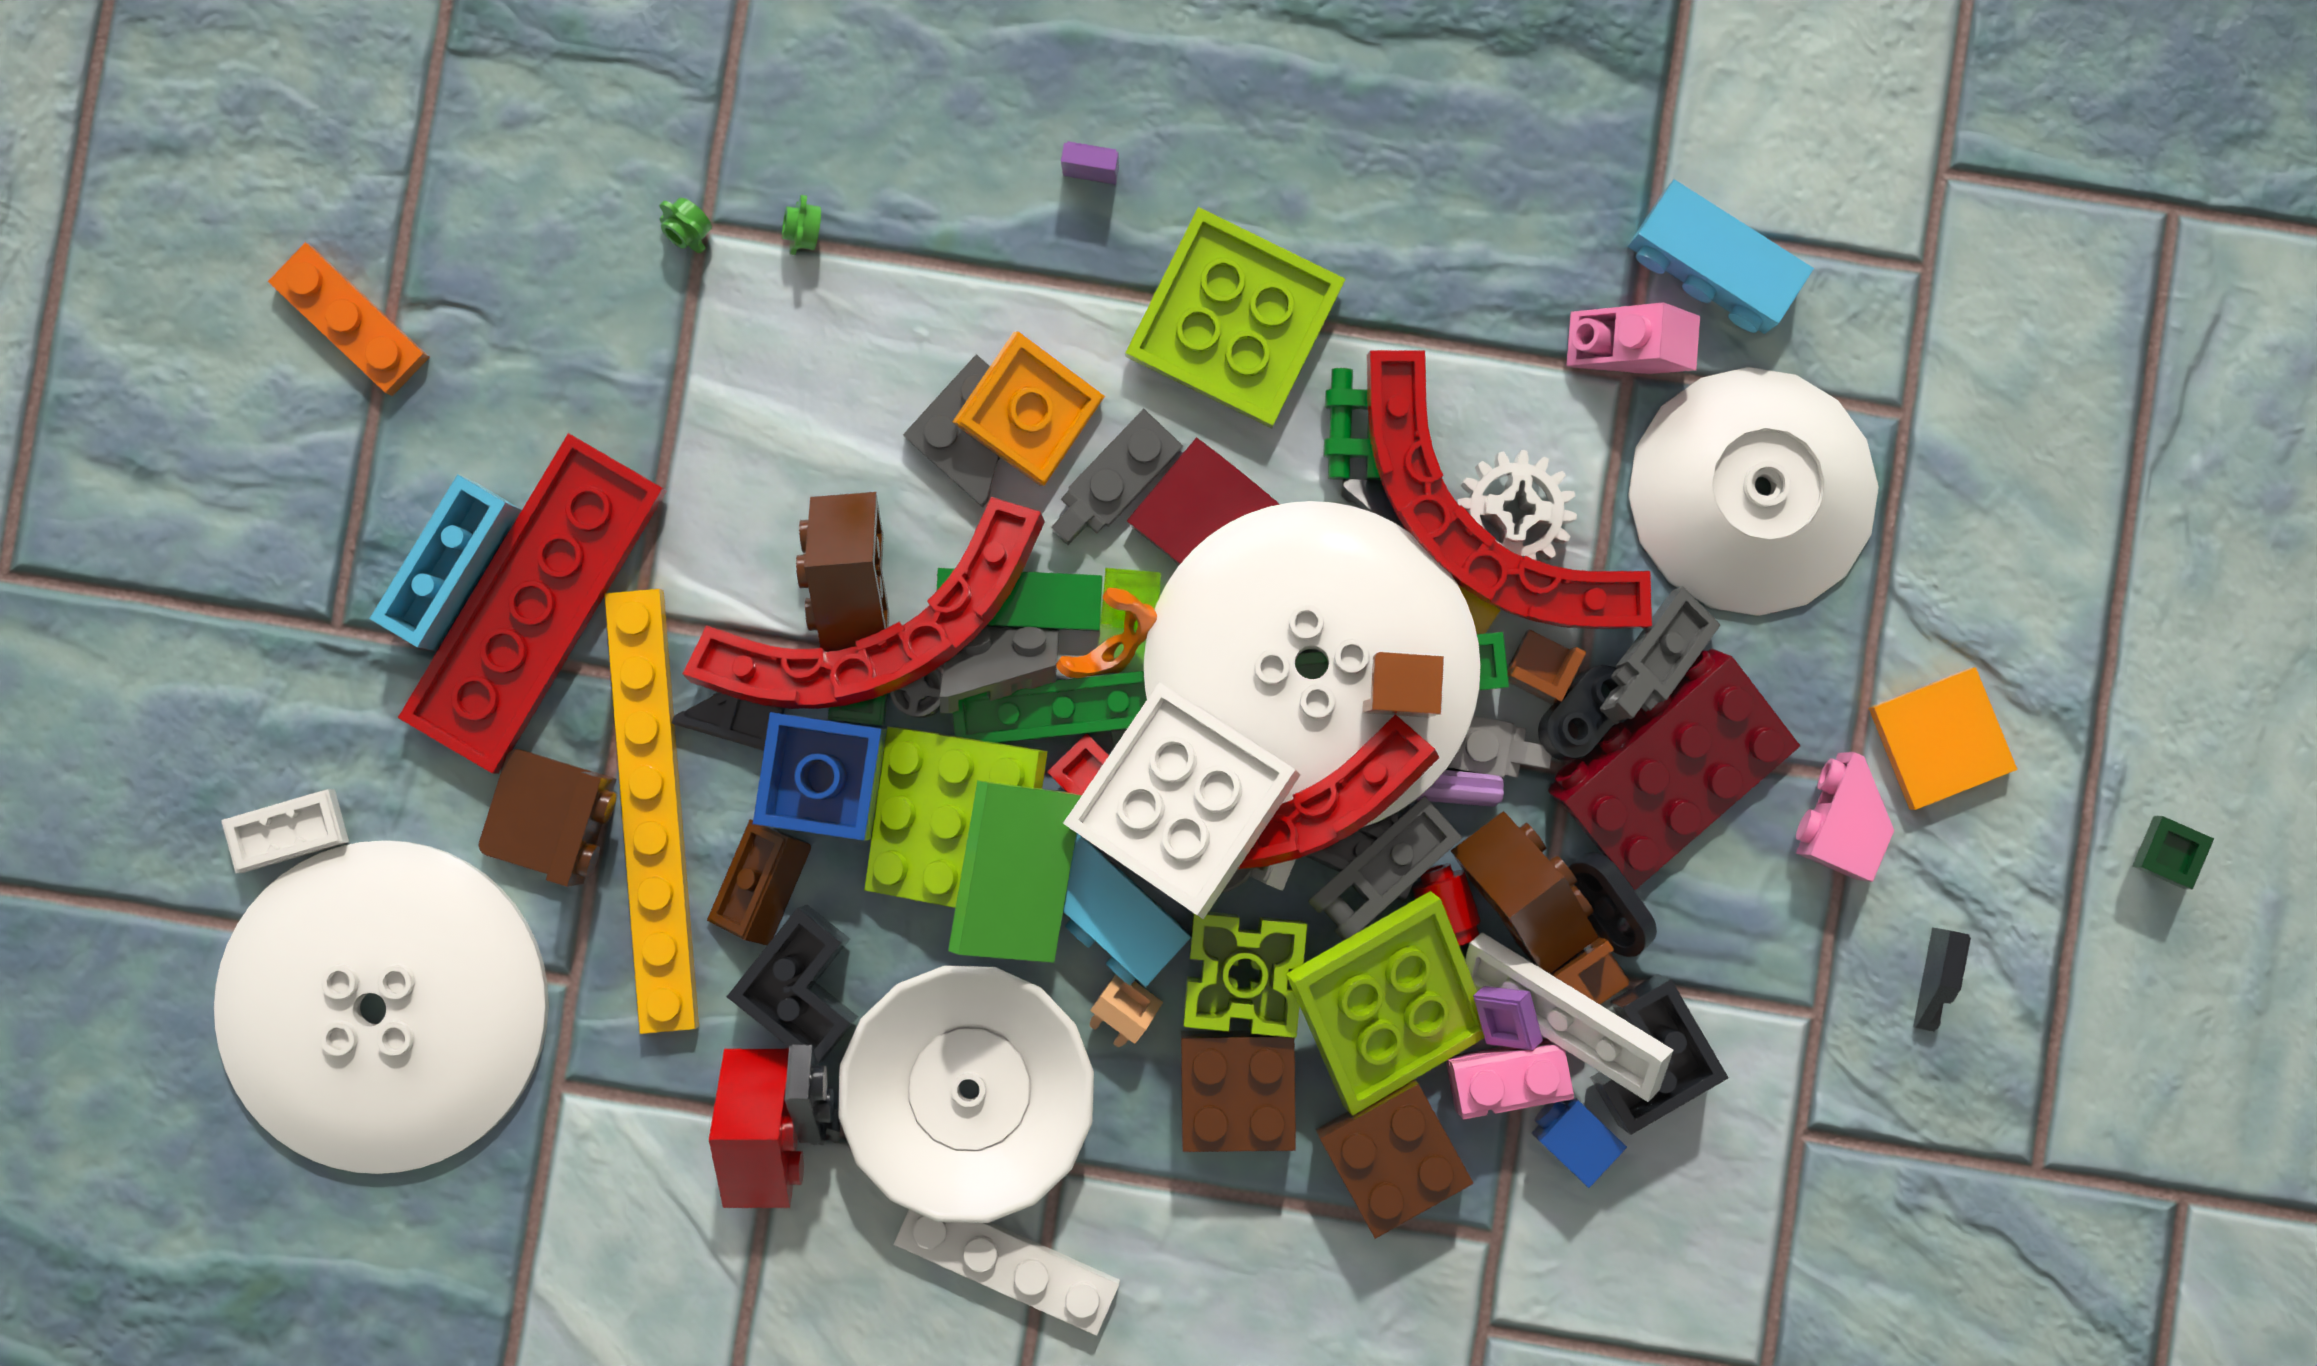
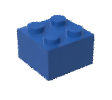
[753,712,887,841]

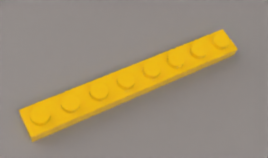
[605,589,699,1034]

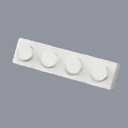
[1465,933,1673,1102]
[893,1209,1120,1336]

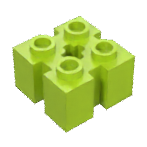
[1183,912,1307,1038]

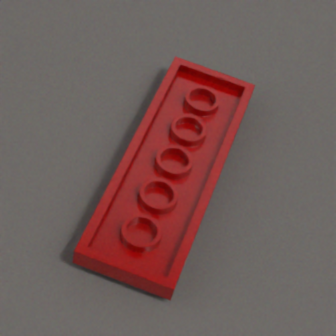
[398,433,667,774]

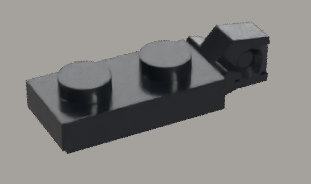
[785,1045,841,1145]

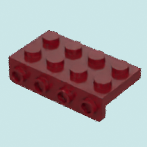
[1548,649,1800,890]

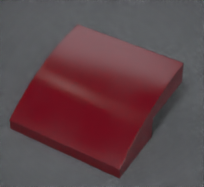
[1127,437,1280,566]

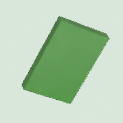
[948,780,1082,963]

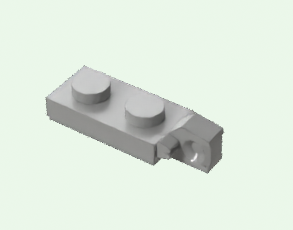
[1447,716,1552,778]

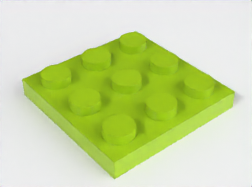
[1125,207,1345,429]
[864,726,1048,908]
[1286,891,1485,1116]

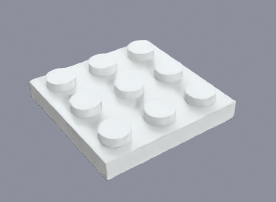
[1063,682,1300,919]

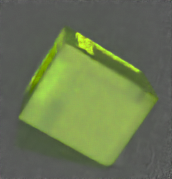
[1101,568,1161,631]

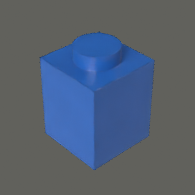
[1531,1097,1627,1188]

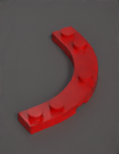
[1367,350,1652,629]
[682,497,1045,709]
[1047,714,1439,869]

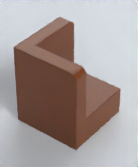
[1507,629,1586,704]
[1363,652,1444,718]
[1551,937,1629,1004]

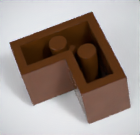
[796,492,889,652]
[1451,811,1599,974]

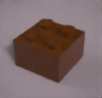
[1181,1031,1296,1152]
[1315,1079,1474,1239]

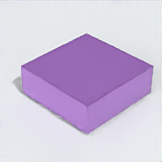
[1061,141,1119,185]
[1473,986,1543,1051]

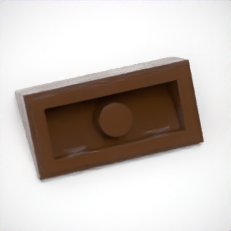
[707,819,811,946]

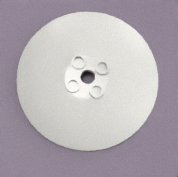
[1144,501,1480,828]
[214,841,549,1174]

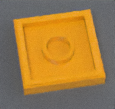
[952,331,1105,486]
[1868,667,2018,810]

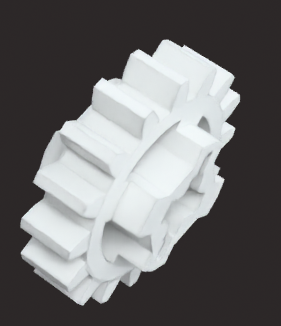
[1456,450,1577,561]

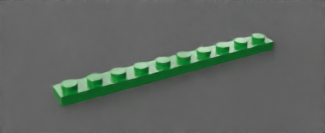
[952,632,1509,743]

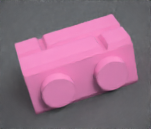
[1446,1038,1574,1120]

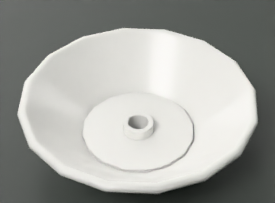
[1628,367,1879,616]
[838,966,1094,1223]

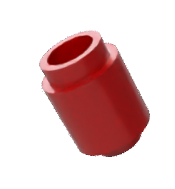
[1412,863,1481,946]

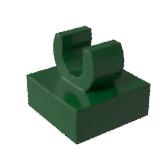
[2132,816,2214,890]

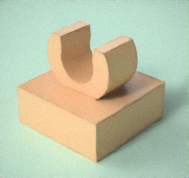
[1090,974,1163,1047]

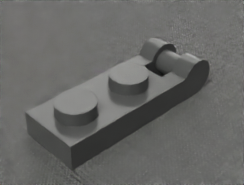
[1308,796,1462,941]

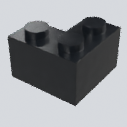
[726,904,859,1065]
[1590,974,1729,1135]

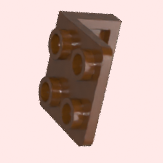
[478,749,617,887]

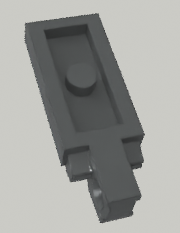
[1051,408,1183,546]
[1600,586,1721,724]

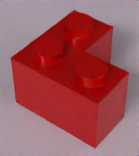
[709,1048,804,1208]

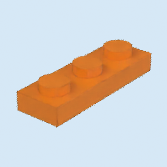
[267,242,430,396]

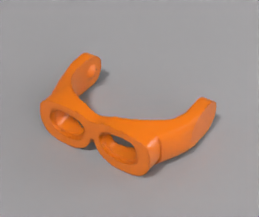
[1056,587,1157,678]

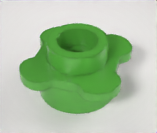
[782,194,821,255]
[659,197,712,253]

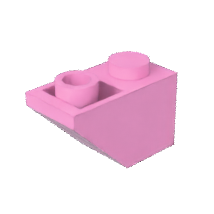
[1567,302,1700,374]
[1796,752,1894,882]

